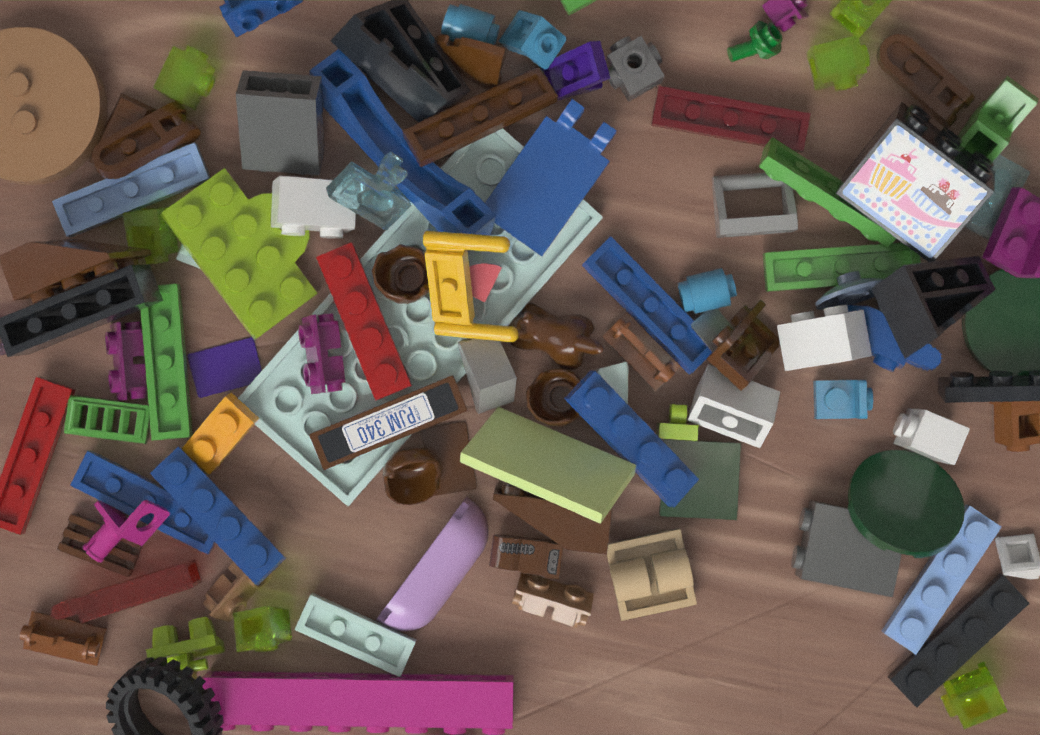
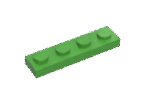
[759,137,897,248]
[763,243,921,292]
[141,284,193,441]

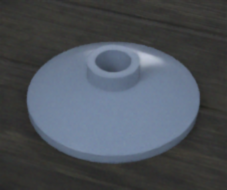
[815,271,884,310]

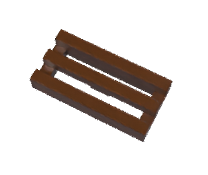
[57,513,143,577]

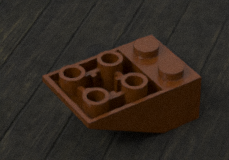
[0,239,152,304]
[493,482,612,555]

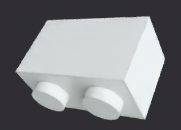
[271,176,357,239]
[777,305,872,371]
[687,364,780,448]
[893,408,970,465]

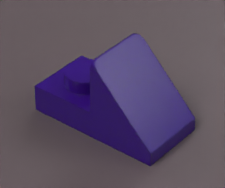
[536,41,611,101]

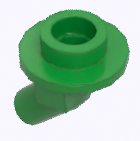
[727,21,783,62]

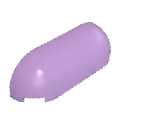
[376,497,488,631]

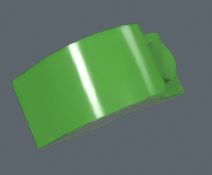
[958,76,1039,162]

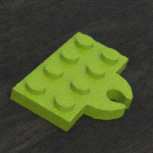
[160,168,318,340]

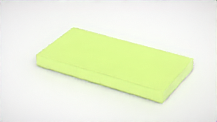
[460,407,636,524]

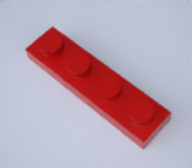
[316,242,412,401]
[0,377,76,535]

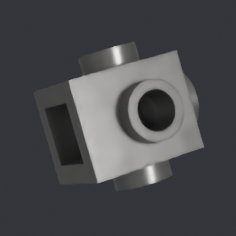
[606,36,665,102]

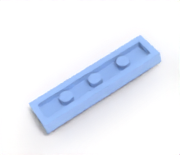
[52,142,211,238]
[881,505,1001,654]

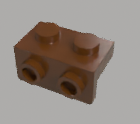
[707,299,780,391]

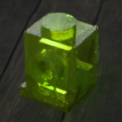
[829,0,892,39]
[123,206,179,264]
[233,606,292,652]
[940,661,1008,729]

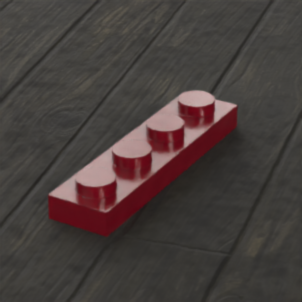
[651,86,811,153]

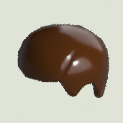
[372,244,429,304]
[526,368,581,426]
[383,447,442,505]

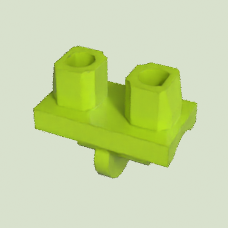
[146,617,225,679]

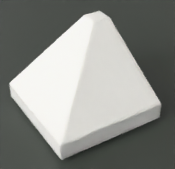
[995,534,1040,579]

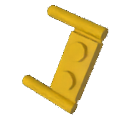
[423,231,519,342]

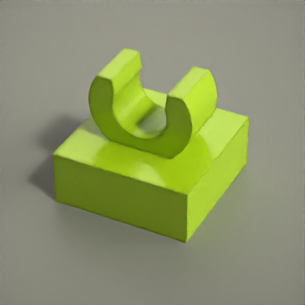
[656,404,699,441]

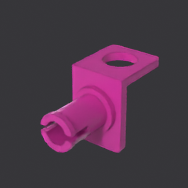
[82,500,170,563]

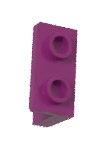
[982,187,1040,278]

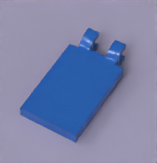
[485,99,617,257]

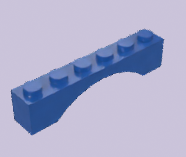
[309,49,496,252]

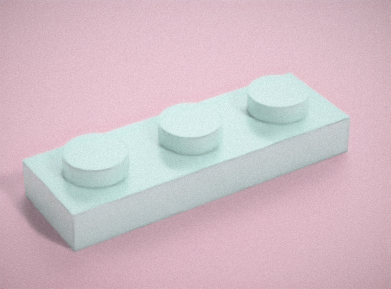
[295,593,417,677]

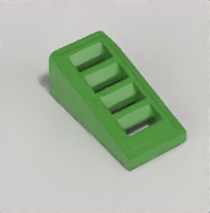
[64,395,150,444]

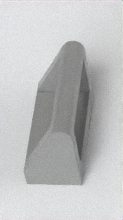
[712,173,798,238]

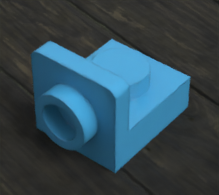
[498,10,566,69]
[813,380,873,419]

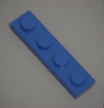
[582,236,712,375]
[564,371,699,507]
[150,447,286,585]
[70,450,215,555]

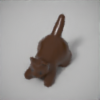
[510,302,604,370]

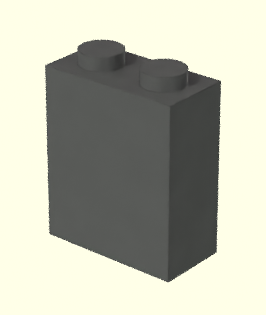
[236,70,325,175]
[791,500,902,597]

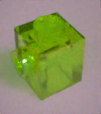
[806,35,870,91]
[153,45,216,110]

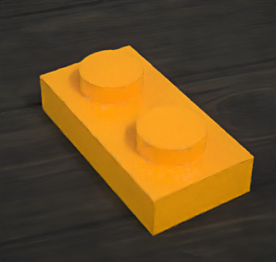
[181,392,260,475]

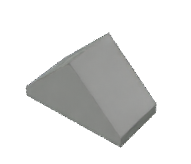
[458,338,517,414]

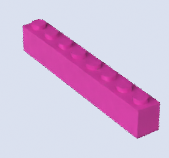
[202,671,514,735]

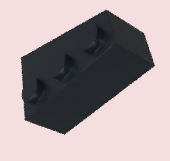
[330,0,471,123]
[871,256,996,359]

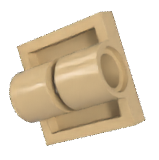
[607,528,697,621]

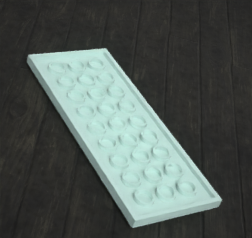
[238,128,603,506]

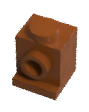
[989,401,1040,452]

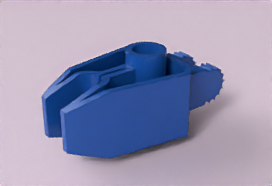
[847,305,943,372]

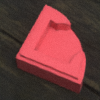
[469,263,502,303]

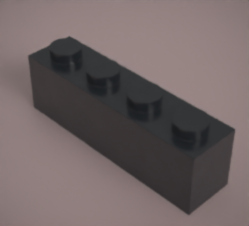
[0,264,163,357]

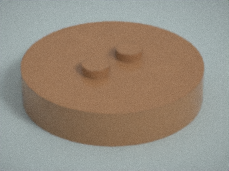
[0,27,108,185]

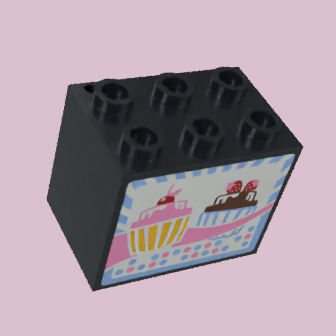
[836,102,996,262]

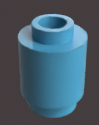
[441,4,500,45]
[678,268,737,314]

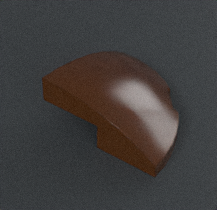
[435,35,506,89]

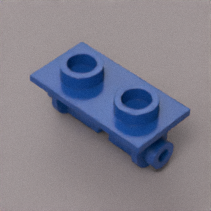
[219,0,303,37]

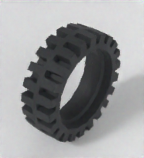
[106,657,224,735]

